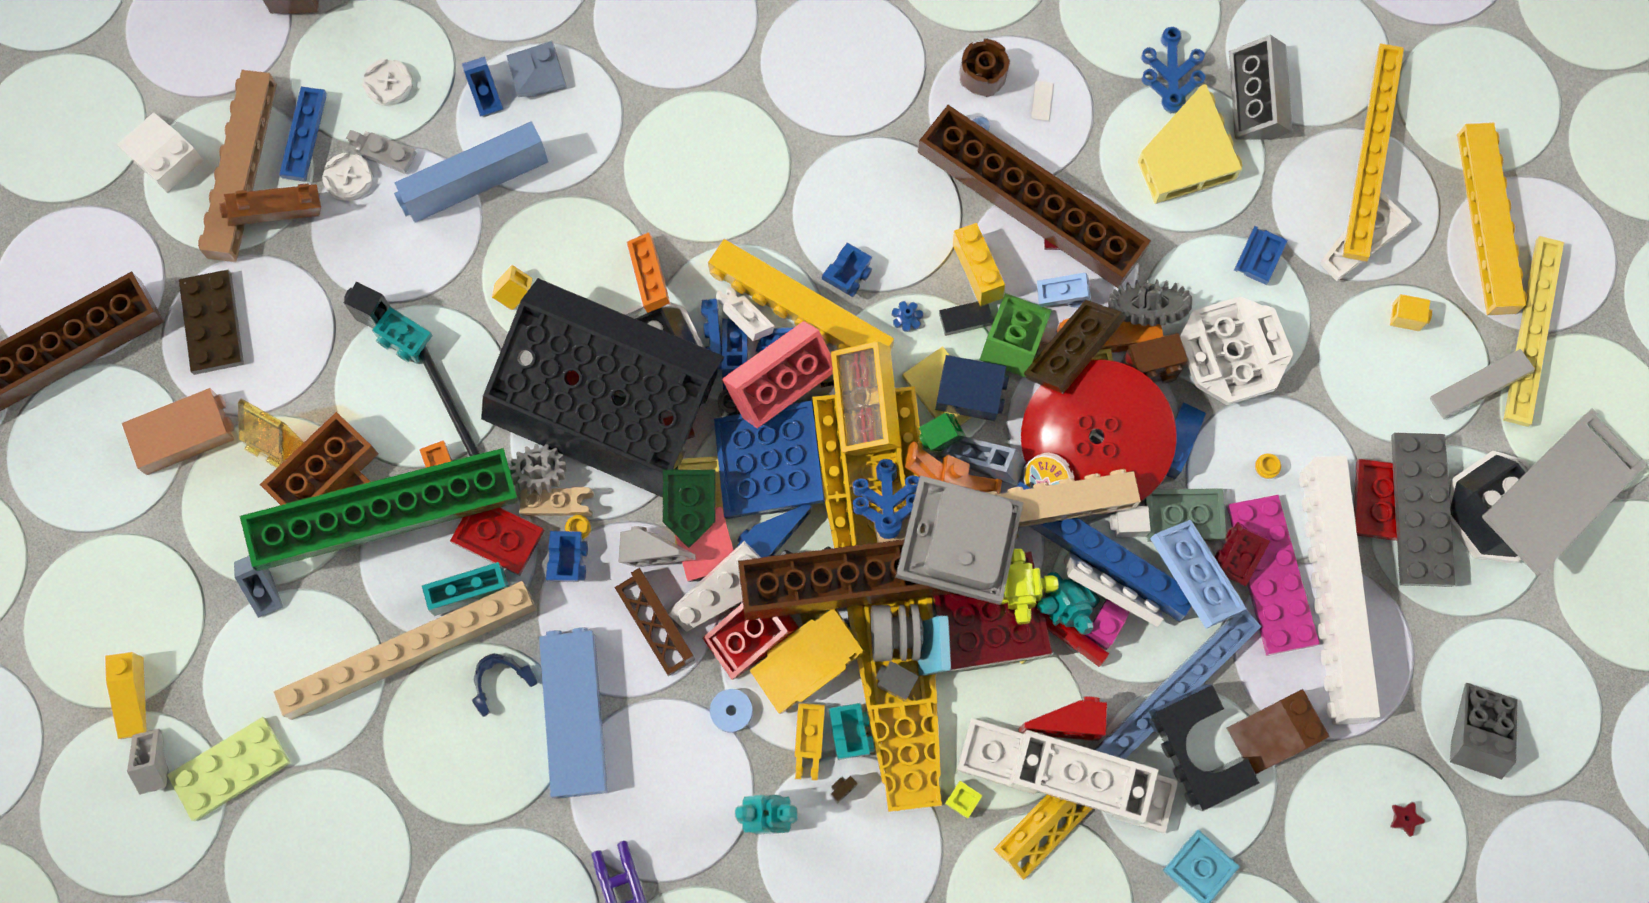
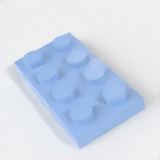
[1150,520,1247,629]

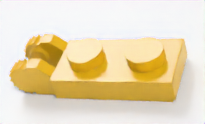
[794,703,825,781]

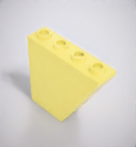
[1138,84,1242,204]

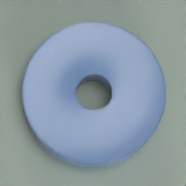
[710,689,753,733]

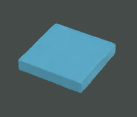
[918,616,951,676]
[1162,830,1240,903]

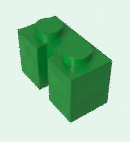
[919,412,966,451]

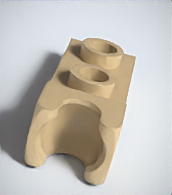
[520,487,594,517]

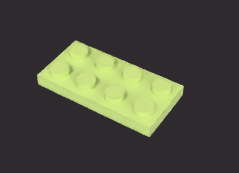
[167,717,290,822]

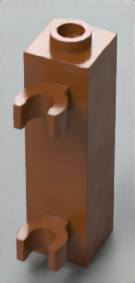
[219,183,321,226]

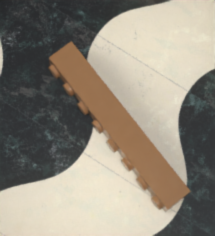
[198,70,277,262]

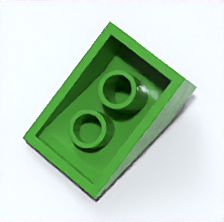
[979,293,1052,377]

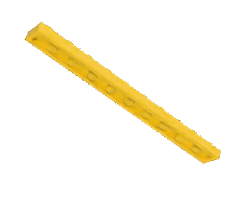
[1342,43,1404,262]

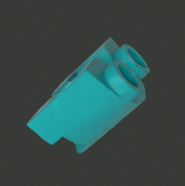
[829,703,874,760]

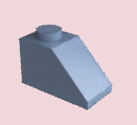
[234,556,283,618]

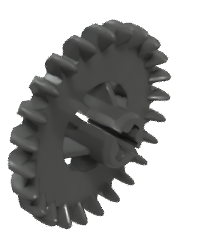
[1108,279,1192,326]

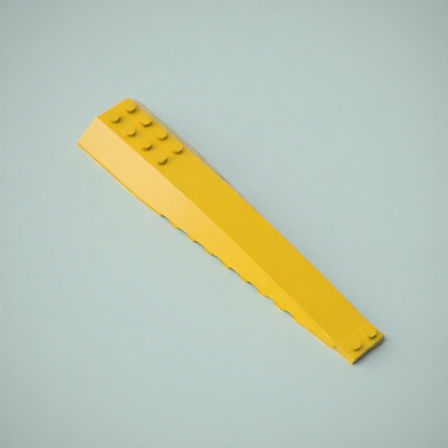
[812,386,942,812]

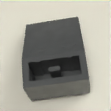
[1450,683,1518,780]

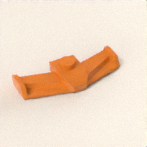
[905,441,1002,494]

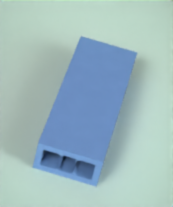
[394,121,549,223]
[539,627,608,799]

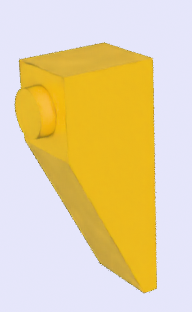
[105,652,147,739]

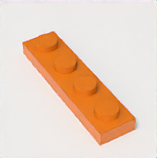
[627,232,670,313]

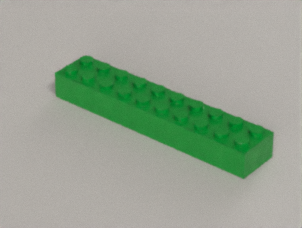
[239,448,518,572]

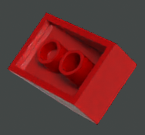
[702,603,799,680]
[1018,696,1107,741]

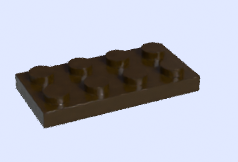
[179,269,244,375]
[1024,299,1126,394]

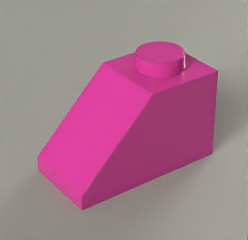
[1085,599,1130,650]

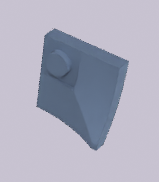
[506,41,567,97]

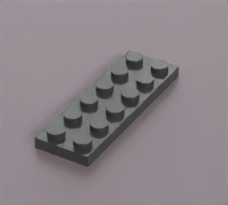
[1391,432,1455,587]

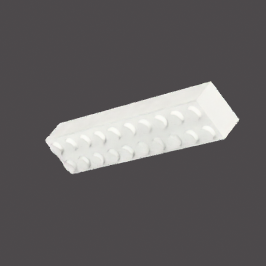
[1299,456,1380,725]

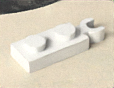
[716,287,774,341]

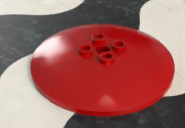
[1021,360,1177,514]

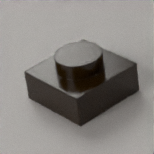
[830,775,858,804]

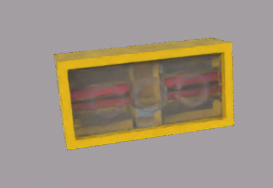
[831,341,902,456]

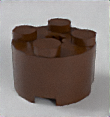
[959,38,1010,97]

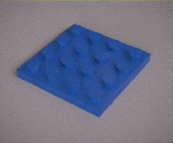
[714,401,825,519]

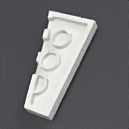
[1320,190,1412,281]
[668,541,761,632]
[1064,551,1164,627]

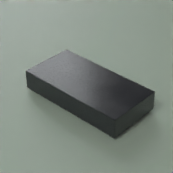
[939,301,994,336]

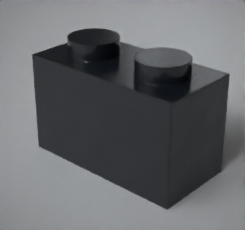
[343,281,391,328]

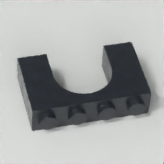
[1149,684,1259,811]

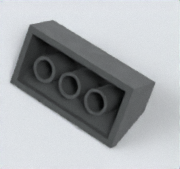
[1229,35,1293,140]

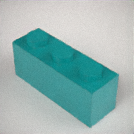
[422,562,509,616]

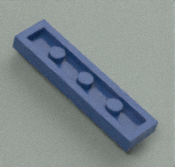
[279,86,327,182]

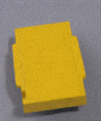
[750,609,866,714]

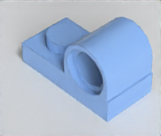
[1037,272,1091,308]

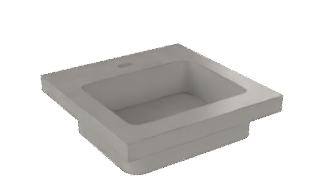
[896,476,1024,605]

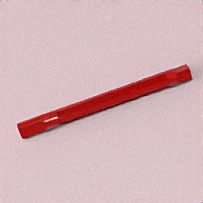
[1044,614,1109,667]

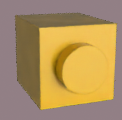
[1390,294,1432,331]

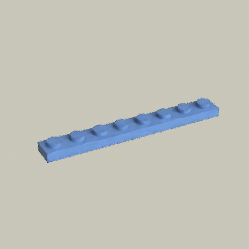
[1094,610,1262,759]

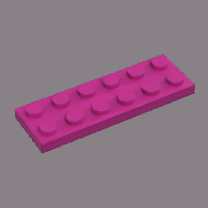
[1227,495,1319,656]

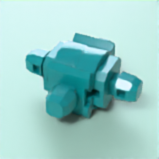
[1037,572,1100,635]
[735,794,798,835]

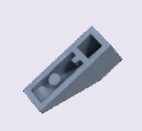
[940,437,1026,485]

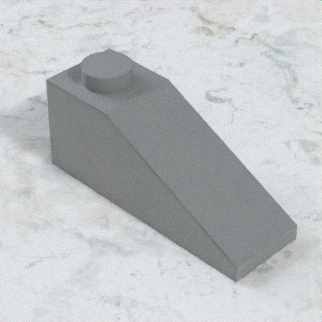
[618,526,696,567]

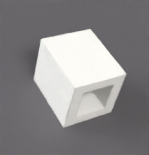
[1110,506,1150,538]

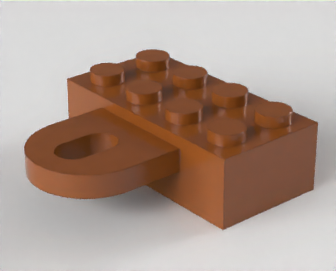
[259,412,379,505]

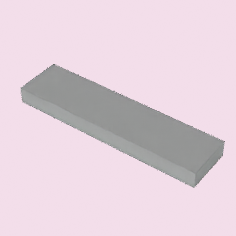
[1430,349,1535,420]

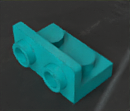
[372,307,433,364]

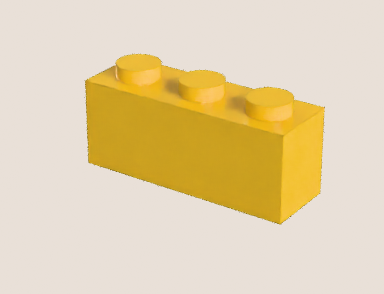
[953,223,1005,306]

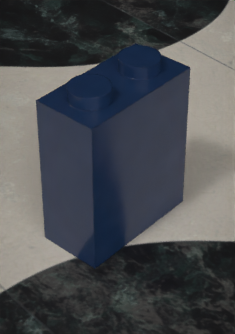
[935,355,1009,422]

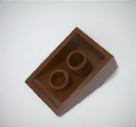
[1226,689,1330,775]

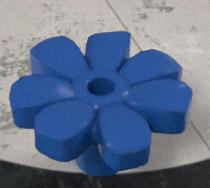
[891,301,923,332]

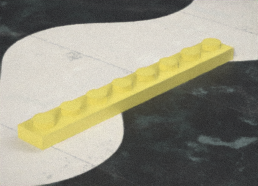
[1503,236,1564,427]

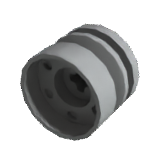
[871,604,923,662]

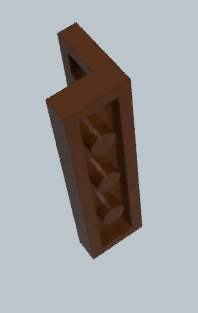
[614,567,695,676]

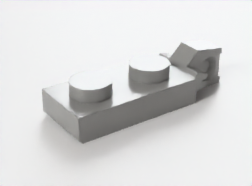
[346,130,416,174]

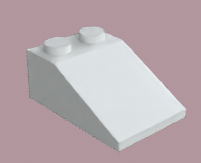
[117,113,204,193]

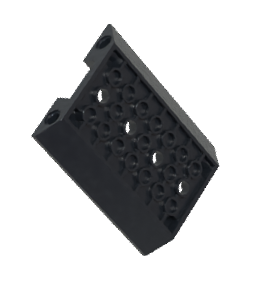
[481,278,725,498]

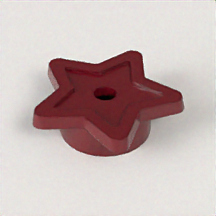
[1390,802,1425,837]

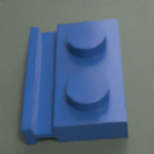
[1234,226,1288,285]

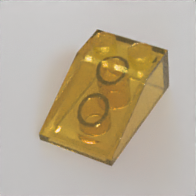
[238,398,304,468]

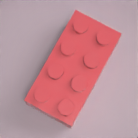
[722,321,833,428]

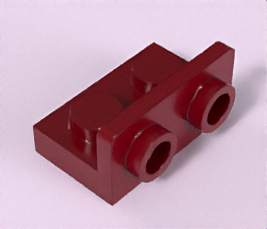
[1214,522,1271,586]

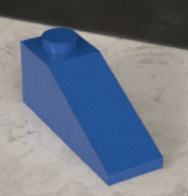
[722,318,748,390]
[1166,402,1206,479]
[737,505,812,558]

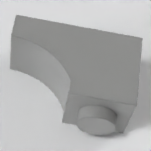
[127,728,169,795]

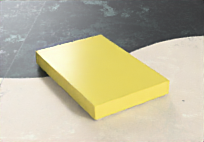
[902,346,973,426]

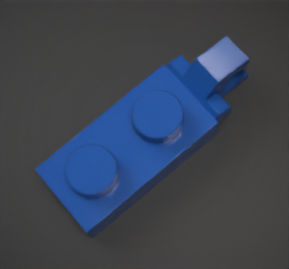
[701,299,722,370]

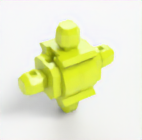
[1001,549,1058,624]

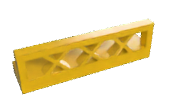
[994,794,1093,880]

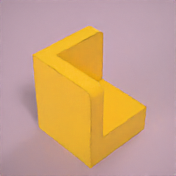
[492,265,532,310]

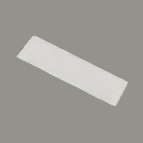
[1031,81,1053,121]

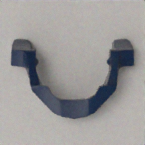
[472,653,537,717]

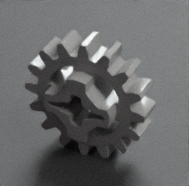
[509,444,567,495]

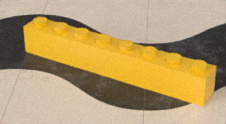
[1457,123,1527,315]
[708,239,894,350]

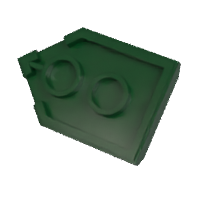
[663,470,715,548]

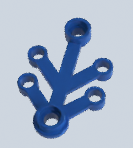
[1141,26,1205,113]
[853,459,919,539]

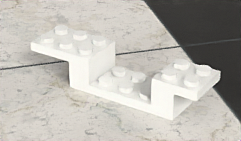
[956,718,1178,834]

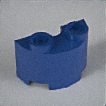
[822,242,872,297]
[546,531,588,582]

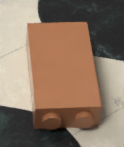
[122,388,235,475]

